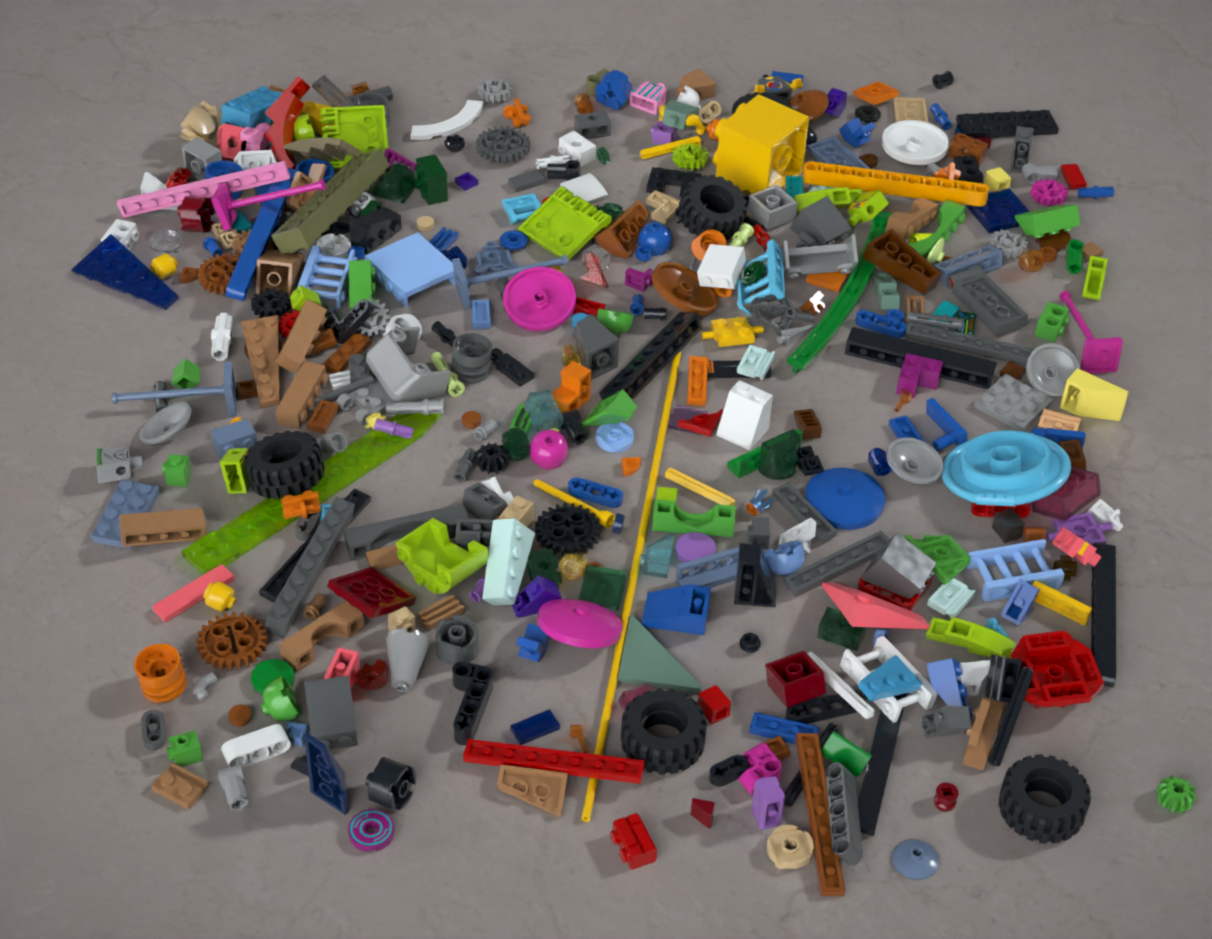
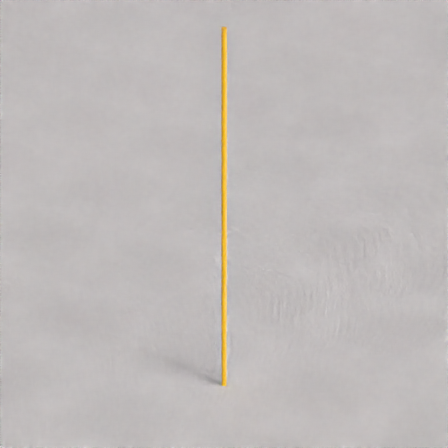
[581,352,681,822]

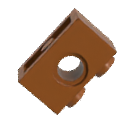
[948,133,988,167]

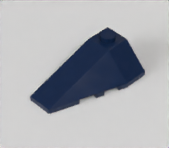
[304,733,348,815]

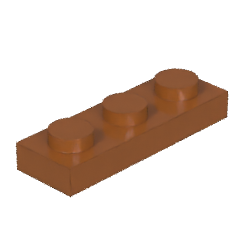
[323,333,371,373]

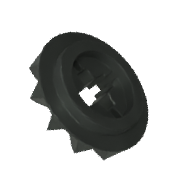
[855,105,881,123]

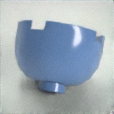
[764,541,806,577]

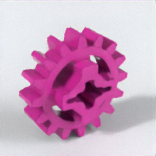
[1030,179,1068,207]

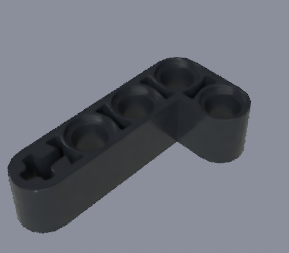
[452,662,493,745]

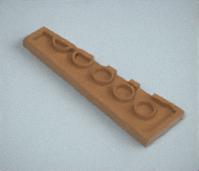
[241,315,280,408]

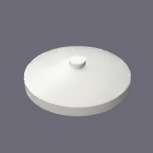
[882,120,949,165]

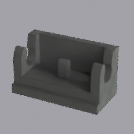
[462,482,507,520]

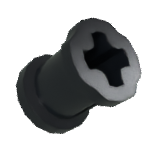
[932,71,954,89]

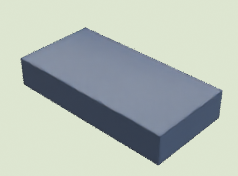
[472,300,491,329]

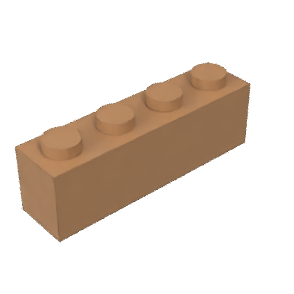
[275,299,327,373]
[276,361,328,429]
[119,508,206,547]

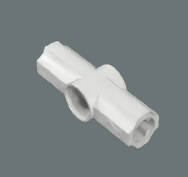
[211,313,233,361]

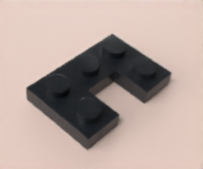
[646,167,702,197]

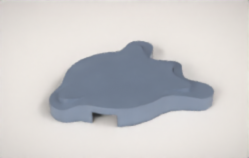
[474,241,518,276]

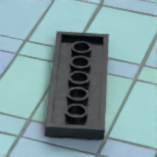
[956,110,1059,138]

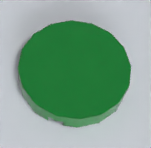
[250,659,295,696]

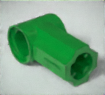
[1065,239,1084,274]

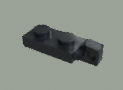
[491,348,535,387]

